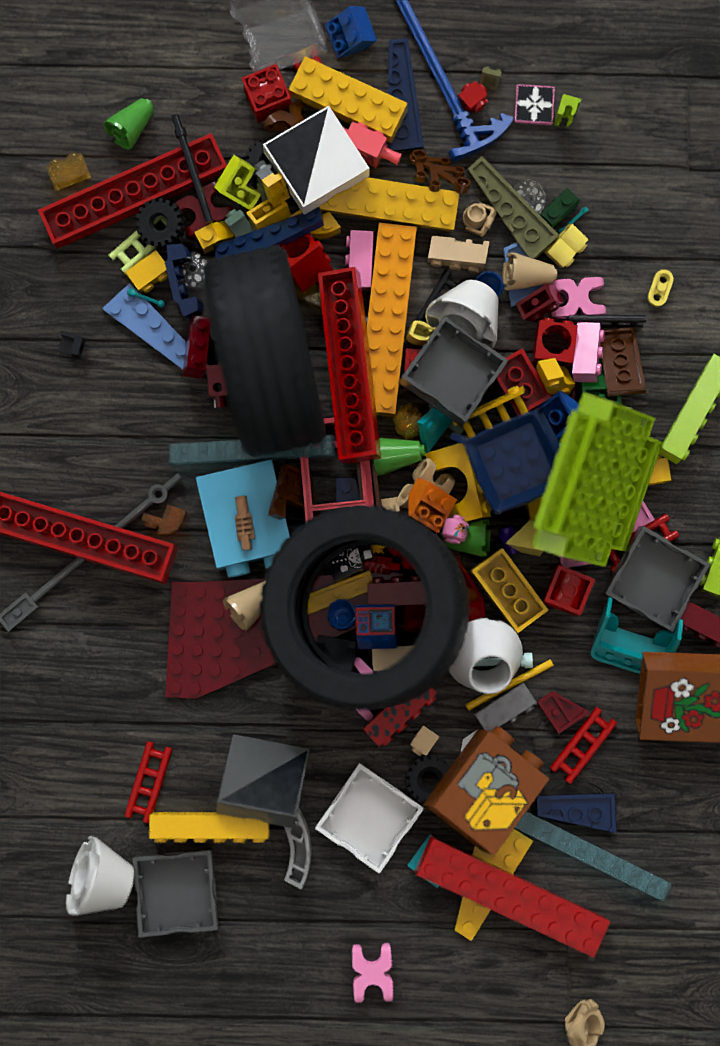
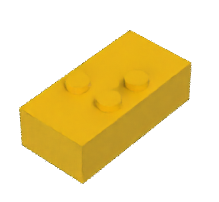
[469,548,548,633]

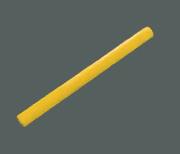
[465,659,554,711]

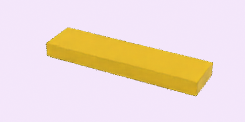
[308,570,372,616]

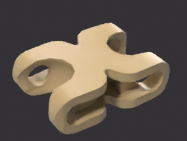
[397,458,455,509]

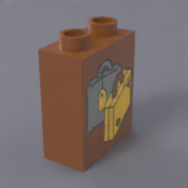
[423,726,549,855]

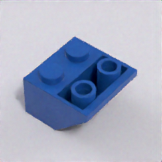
[325,6,377,59]

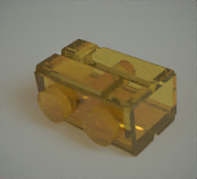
[46,152,91,191]

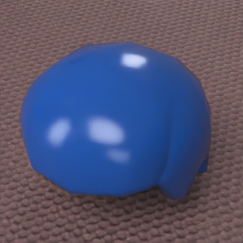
[475,271,504,297]
[327,599,356,630]

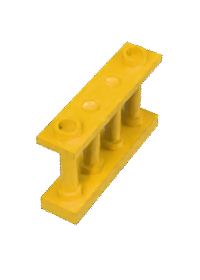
[453,386,529,438]

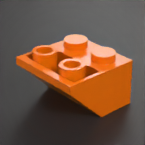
[408,478,457,533]

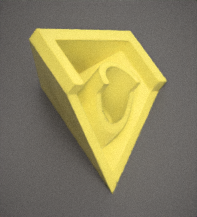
[506,519,543,556]

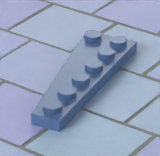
[103,283,208,370]

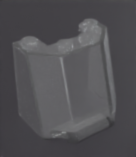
[230,0,328,72]

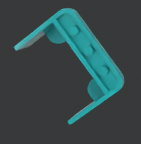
[591,597,683,674]

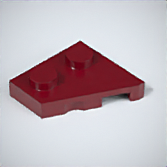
[536,691,589,734]

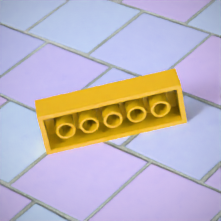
[288,56,408,143]
[149,812,270,843]

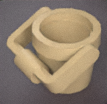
[463,203,497,236]

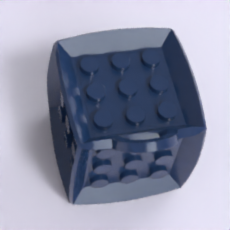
[450,408,560,515]

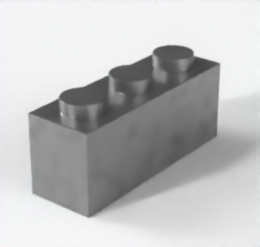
[474,683,537,732]

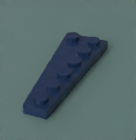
[386,38,424,152]
[214,207,324,259]

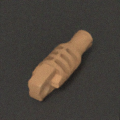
[235,496,255,551]

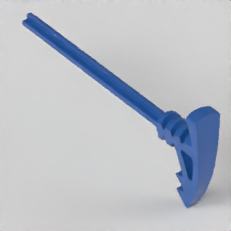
[395,0,514,162]

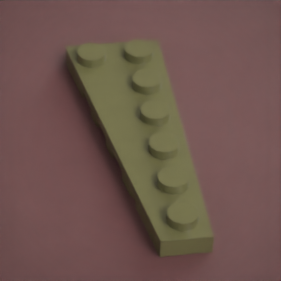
[468,156,559,259]

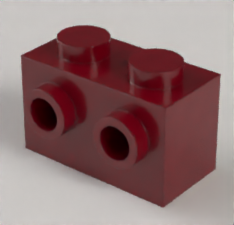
[515,284,564,322]

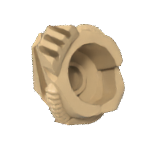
[565,999,604,1046]

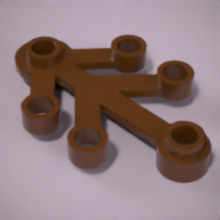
[409,150,470,194]

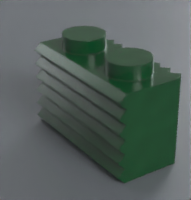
[540,188,580,229]

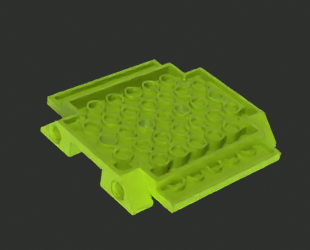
[532,393,663,567]

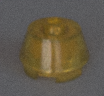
[393,402,423,440]

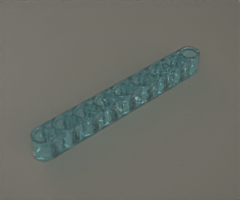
[168,435,336,465]
[514,811,673,902]

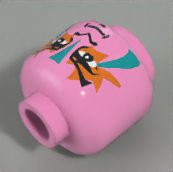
[442,515,469,545]

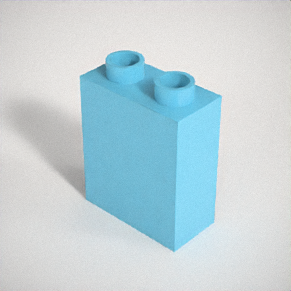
[196,460,290,578]

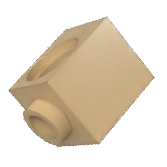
[410,725,439,757]

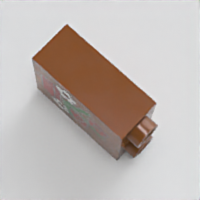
[635,652,720,743]

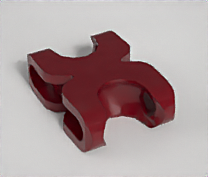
[174,181,234,239]

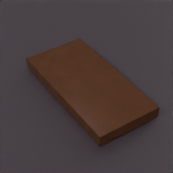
[600,327,646,397]

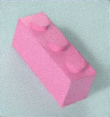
[345,230,373,291]
[572,322,605,383]

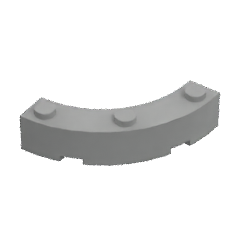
[284,807,312,889]

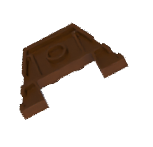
[268,464,320,520]

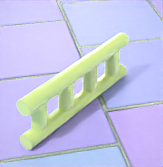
[109,216,167,274]

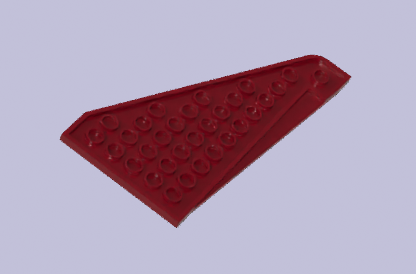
[165,572,403,699]

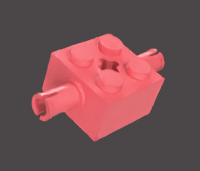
[342,121,402,168]

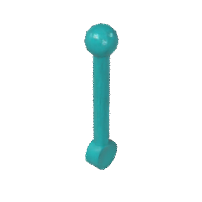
[558,206,589,234]
[127,288,165,308]

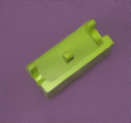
[554,94,581,127]

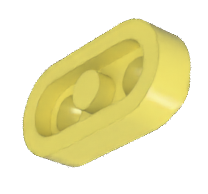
[647,269,673,307]

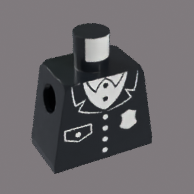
[329,546,374,583]

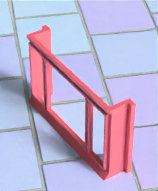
[299,417,374,521]

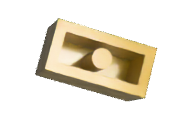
[246,199,291,230]
[125,250,168,294]

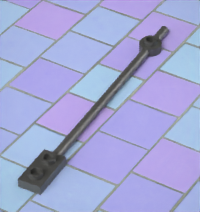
[0,473,183,632]

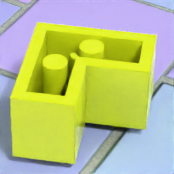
[214,155,261,210]

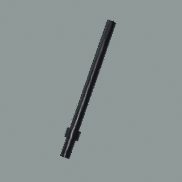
[171,114,213,223]

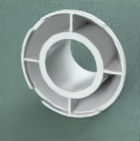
[425,280,499,349]
[449,618,523,694]
[66,836,134,915]

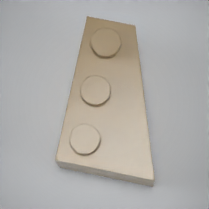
[427,236,490,274]

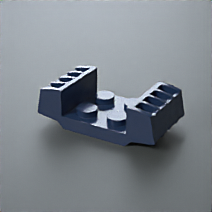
[165,244,203,320]

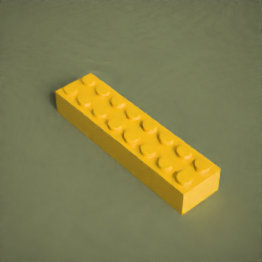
[318,177,459,232]

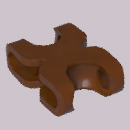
[262,100,306,133]

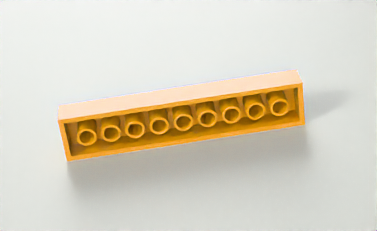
[367,222,417,417]

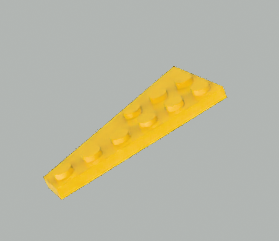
[454,829,533,941]

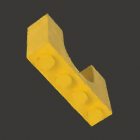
[426,443,491,528]

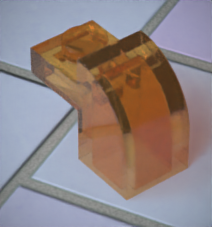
[142,505,187,536]

